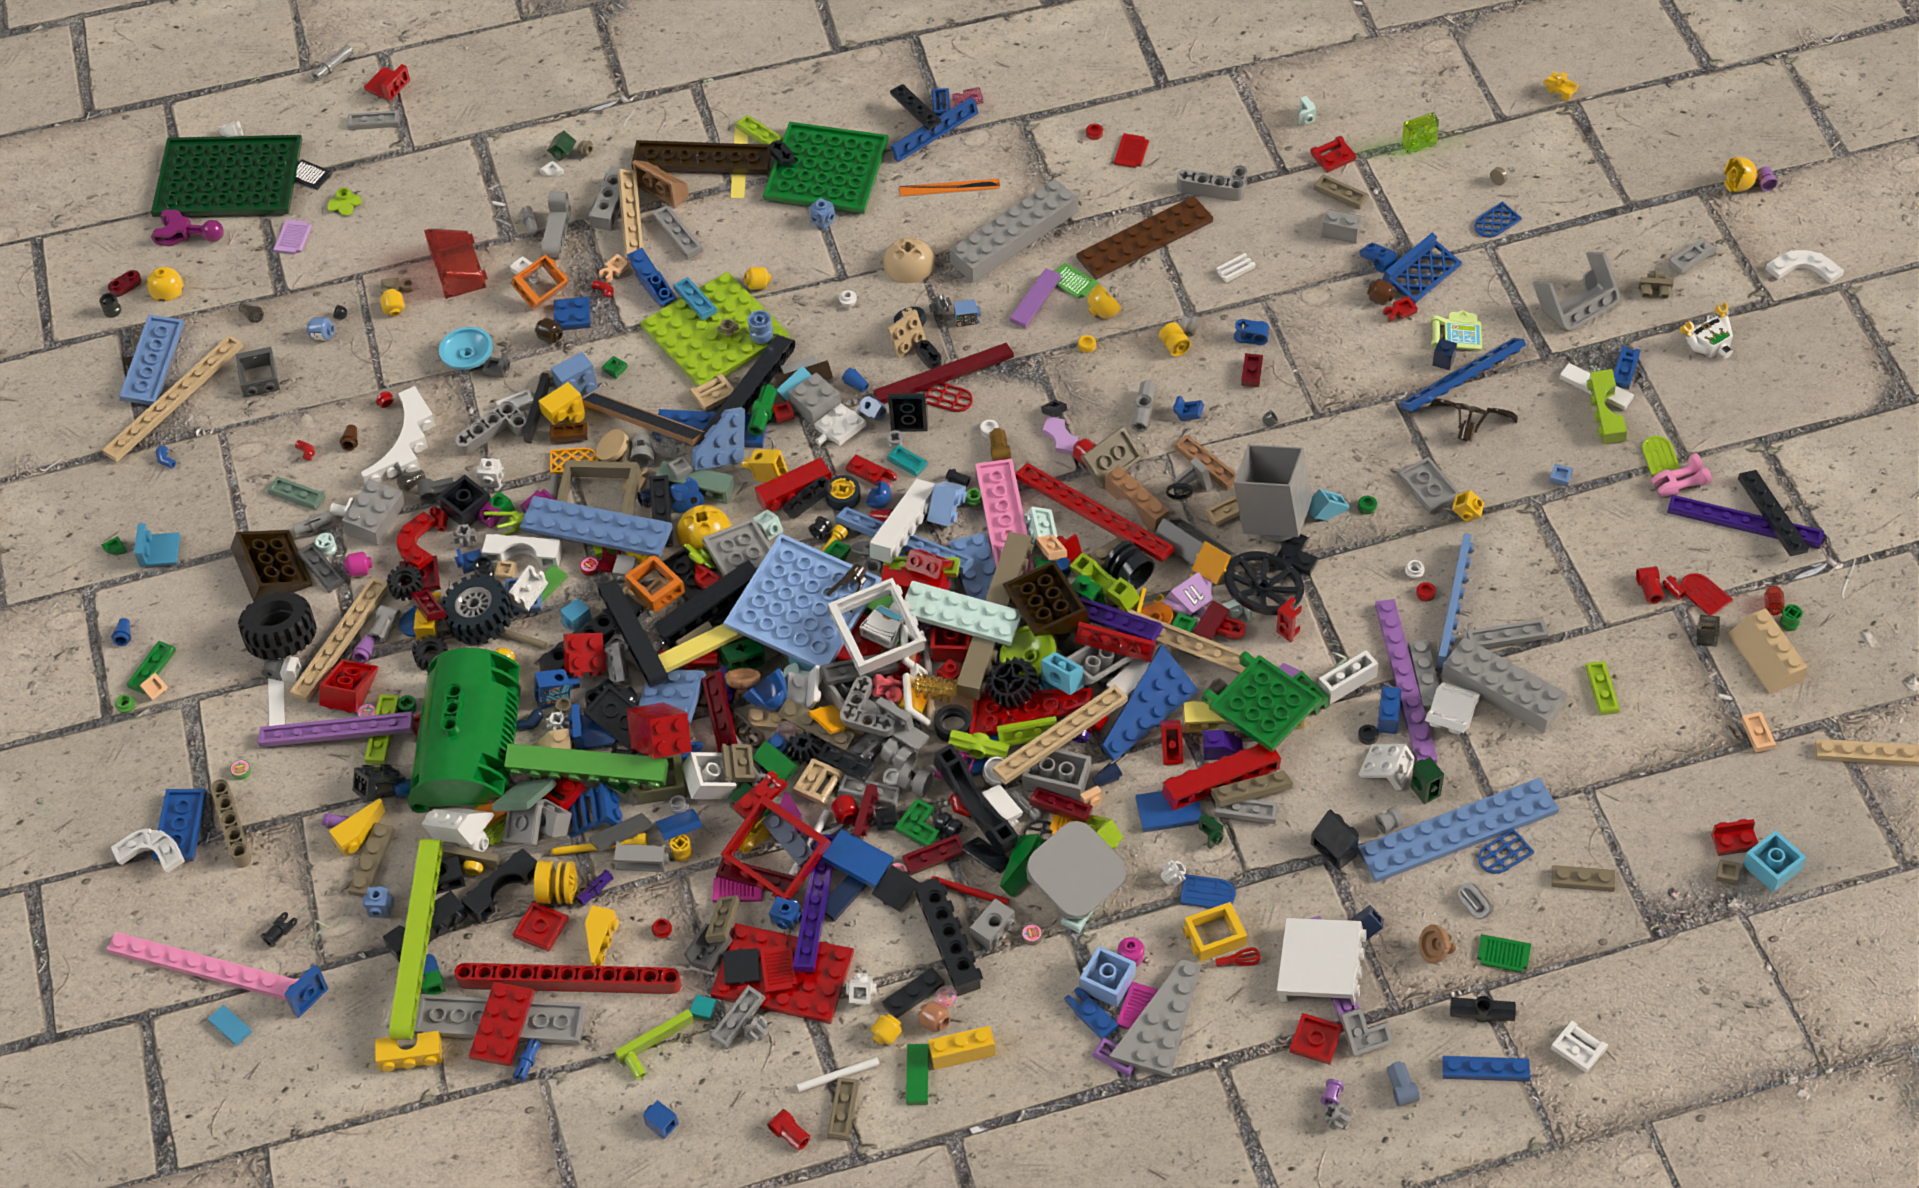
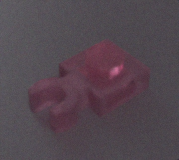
[952,87,984,106]

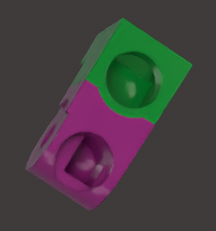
[477,491,515,528]

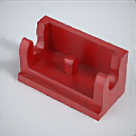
[1276,597,1302,643]

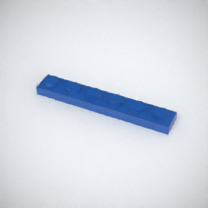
[891,97,978,162]

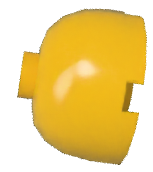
[1724,157,1758,192]
[147,266,184,301]
[1087,283,1121,319]

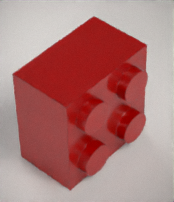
[930,625,972,662]

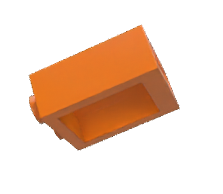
[511,254,568,311]
[624,555,685,613]

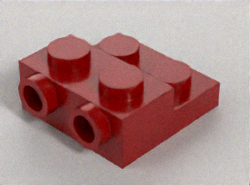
[563,633,607,677]

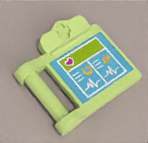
[1430,310,1482,351]

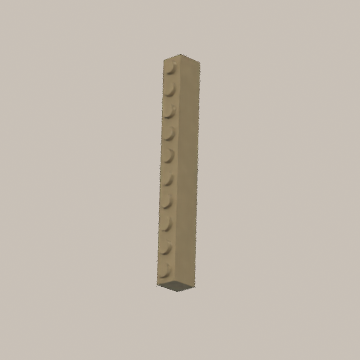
[956,532,1034,700]

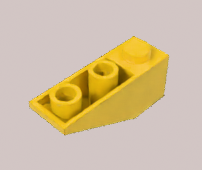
[585,905,619,966]

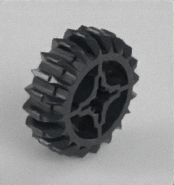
[986,656,1039,709]

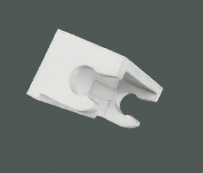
[508,565,548,611]
[982,784,1023,827]

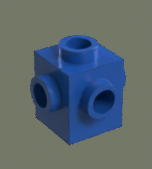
[769,896,802,931]

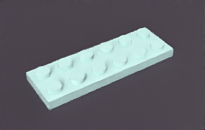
[904,581,1022,646]

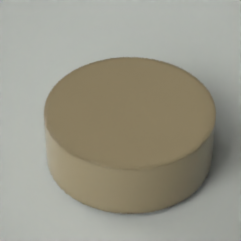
[1490,167,1508,185]

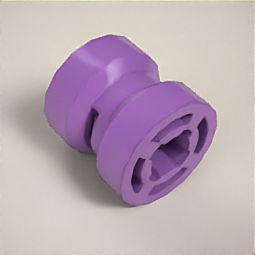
[1756,166,1778,191]

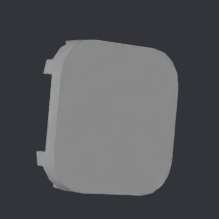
[1026,821,1126,920]

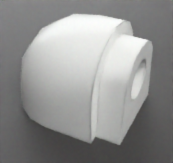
[218,121,243,137]

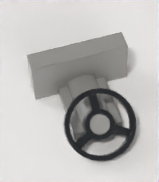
[1166,457,1213,500]

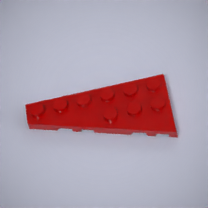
[969,688,1093,737]

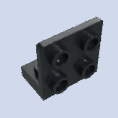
[352,764,406,802]

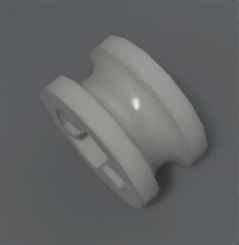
[887,430,904,449]

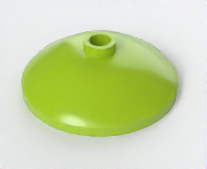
[1000,626,1056,677]

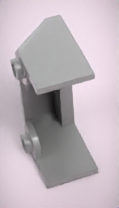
[1533,251,1620,330]

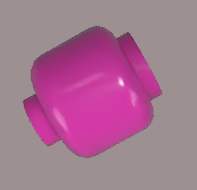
[344,552,372,578]
[1117,937,1144,967]

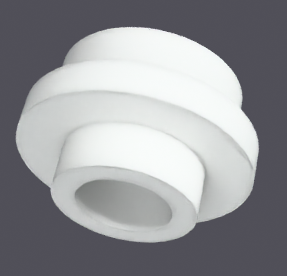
[839,290,857,307]
[1405,560,1425,578]

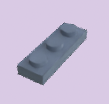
[761,812,814,867]

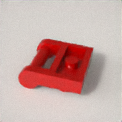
[1310,135,1356,173]
[541,777,586,810]

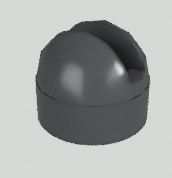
[1262,410,1278,426]

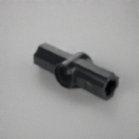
[1450,996,1516,1023]

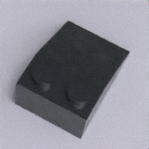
[888,393,928,432]

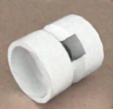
[982,756,1004,787]

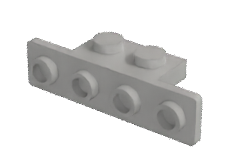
[863,697,929,751]

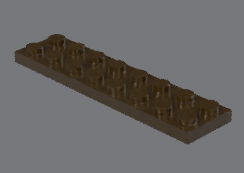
[631,140,771,174]

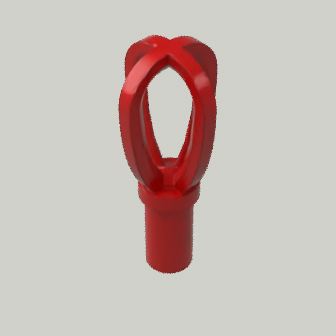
[1215,947,1261,967]

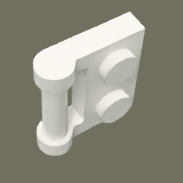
[1551,1021,1609,1073]

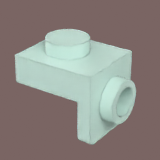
[1299,96,1316,126]

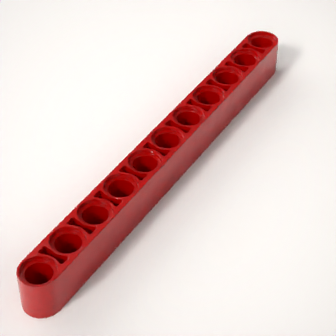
[454,963,682,994]

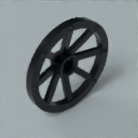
[1224,551,1304,615]

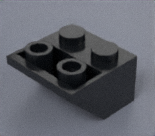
[1311,809,1359,870]

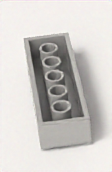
[1442,637,1567,733]

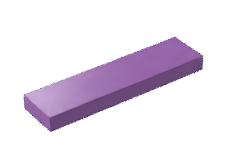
[1010,268,1061,328]

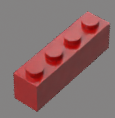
[755,457,832,512]

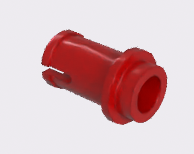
[1662,575,1687,600]

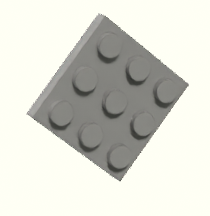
[702,518,771,576]

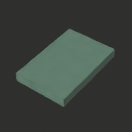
[492,779,556,812]

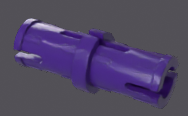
[575,869,614,906]

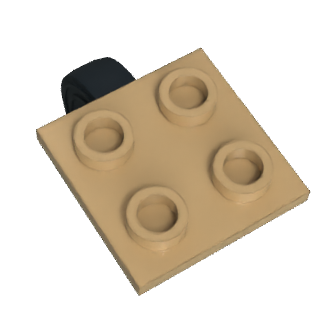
[887,307,926,358]

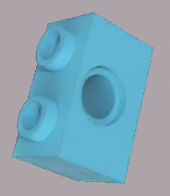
[1041,652,1084,695]

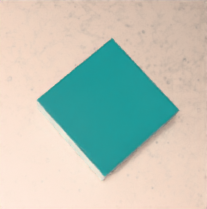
[690,995,717,1021]

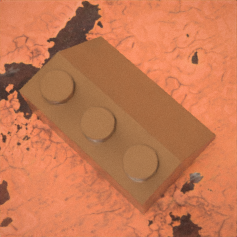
[632,160,689,208]

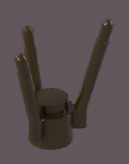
[826,564,866,613]

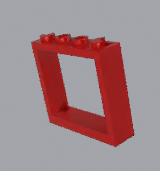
[720,795,831,900]

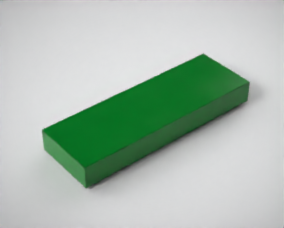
[127,641,176,694]
[906,1044,929,1105]

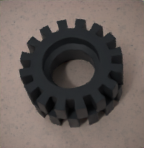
[387,564,424,601]
[412,635,448,671]

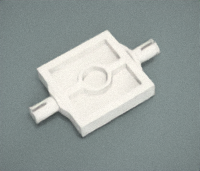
[814,403,866,446]

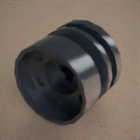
[1103,540,1155,590]

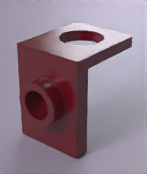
[596,547,621,573]

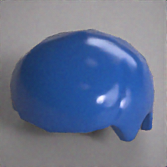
[866,481,891,509]

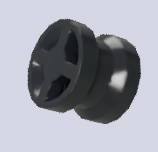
[808,516,832,540]

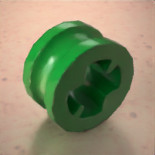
[398,695,417,713]

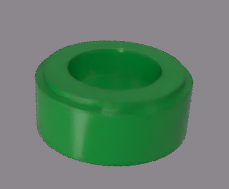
[1358,495,1377,514]

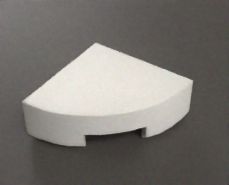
[539,161,564,177]

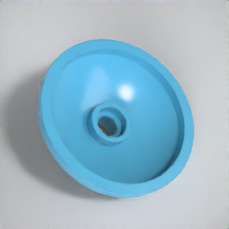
[439,327,493,370]

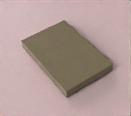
[1080,426,1143,488]

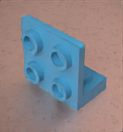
[134,523,180,567]

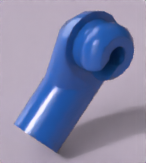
[155,446,176,469]

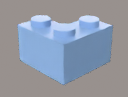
[927,481,967,527]

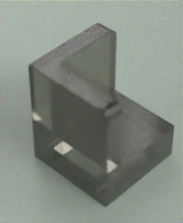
[1697,615,1720,647]
[1057,632,1085,657]

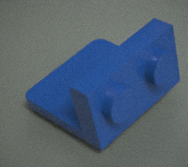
[568,704,616,750]

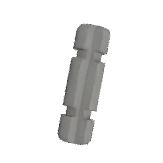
[1009,790,1042,821]

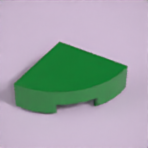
[101,536,127,555]

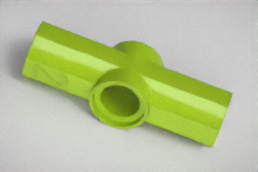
[948,729,1010,759]

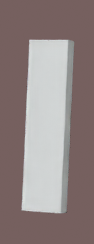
[1559,363,1634,410]

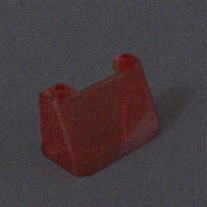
[424,228,488,299]

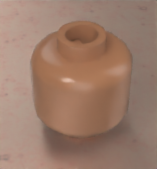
[918,1001,950,1033]

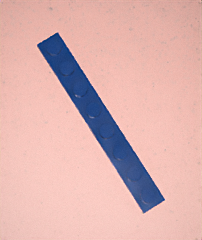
[1399,338,1526,412]

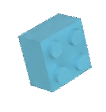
[1743,830,1807,893]

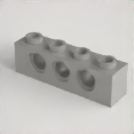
[588,166,630,231]

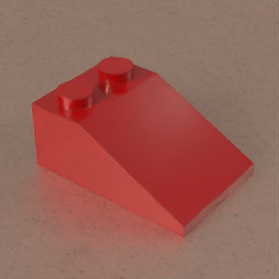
[319,659,378,713]

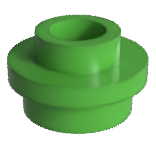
[965,488,982,506]
[115,694,135,713]

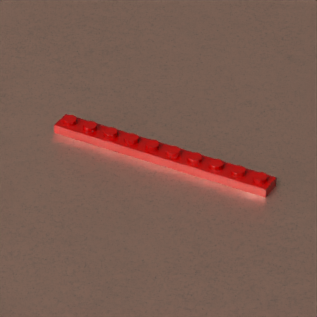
[1015,463,1174,562]

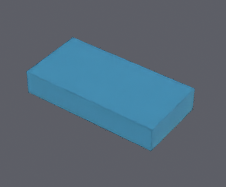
[208,1005,252,1046]

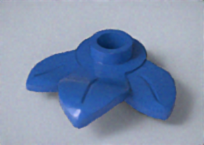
[669,477,704,513]

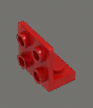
[364,64,410,101]

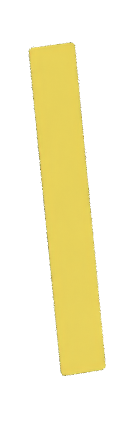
[731,126,748,198]

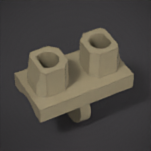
[1638,268,1674,298]

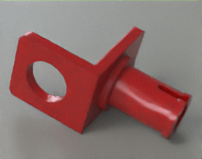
[1057,534,1093,565]

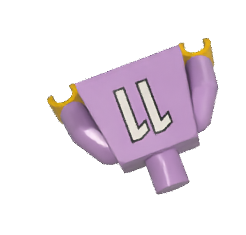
[1153,572,1213,618]

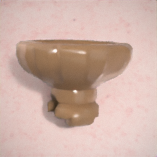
[724,668,761,699]
[1419,924,1456,964]

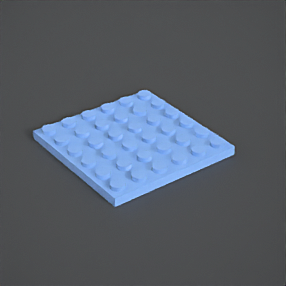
[724,533,882,667]

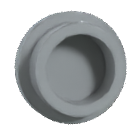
[669,795,689,814]

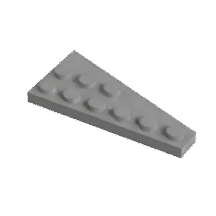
[1109,959,1201,1078]

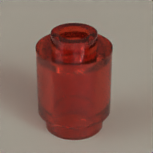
[1764,586,1785,616]

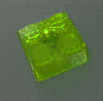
[1402,112,1439,153]

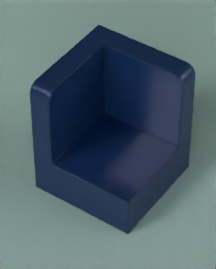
[1351,905,1384,941]

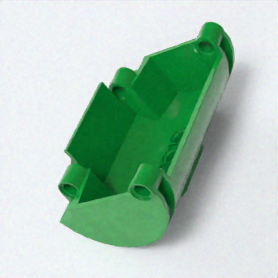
[407,647,521,813]

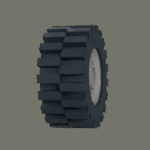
[441,574,514,645]

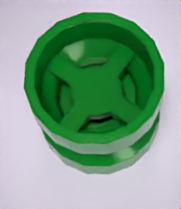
[1779,604,1803,631]

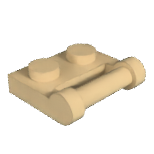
[689,373,734,412]
[793,758,844,807]

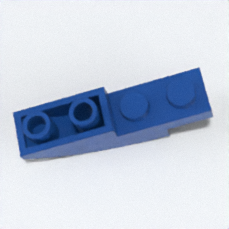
[627,248,677,306]

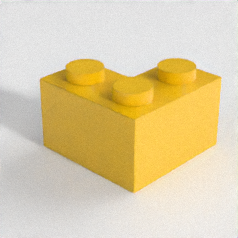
[539,382,586,425]

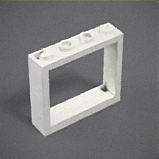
[828,578,926,676]

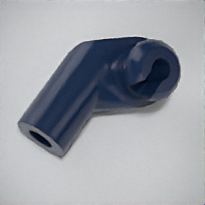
[517,709,543,730]

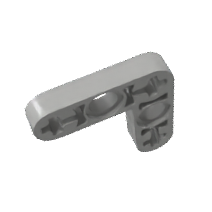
[840,675,895,737]

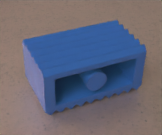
[1377,686,1402,734]

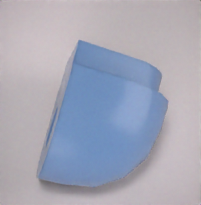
[860,397,887,420]

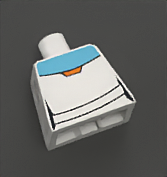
[860,602,904,650]

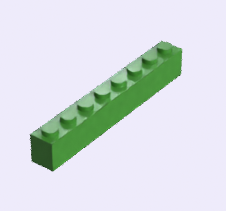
[504,744,669,788]

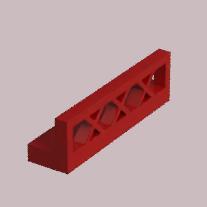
[1075,622,1156,662]

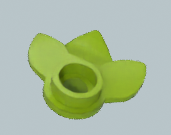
[328,187,362,216]
[684,543,715,569]

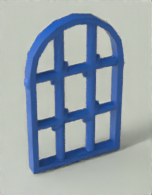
[1478,828,1534,874]

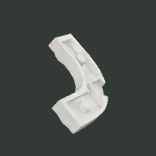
[1766,250,1844,284]
[111,828,185,873]

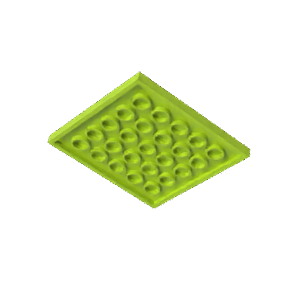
[640,271,790,386]

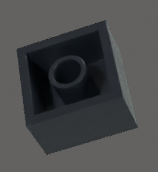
[437,474,491,526]

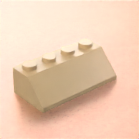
[1728,608,1808,694]

